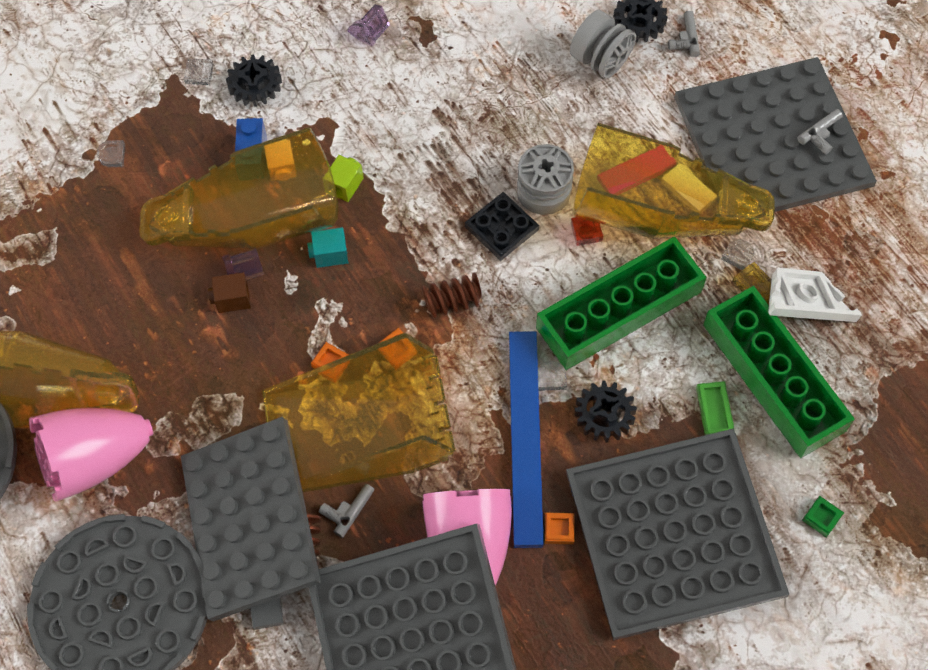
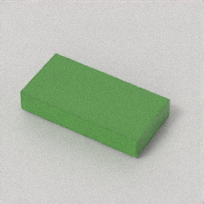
[696,381,734,435]

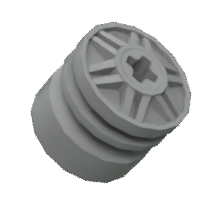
[570,10,636,78]
[517,144,574,215]

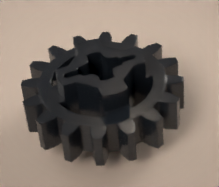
[613,0,668,42]
[226,54,282,107]
[574,381,637,443]

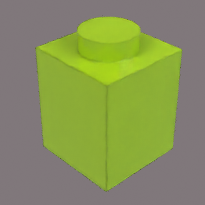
[323,155,364,202]

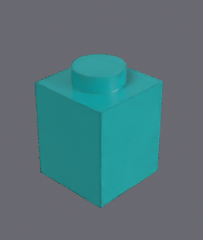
[307,227,349,268]

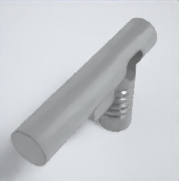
[668,11,700,57]
[797,109,843,155]
[319,484,375,538]

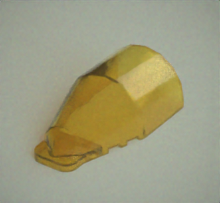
[573,123,775,239]
[139,127,338,249]
[0,331,140,428]

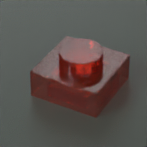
[571,213,603,246]

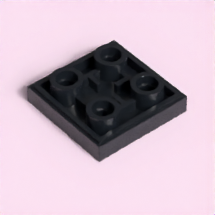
[465,192,540,261]

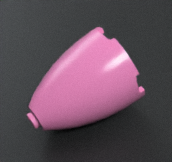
[29,408,153,502]
[422,489,512,586]

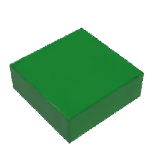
[802,495,844,538]

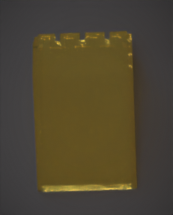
[262,333,456,492]

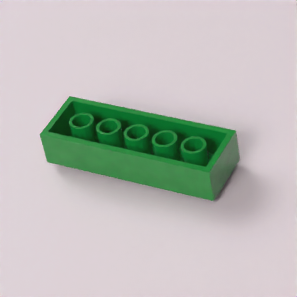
[536,236,707,370]
[703,286,855,459]

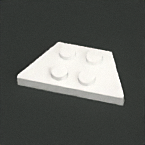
[768,268,862,322]

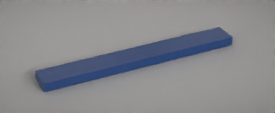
[509,331,544,548]

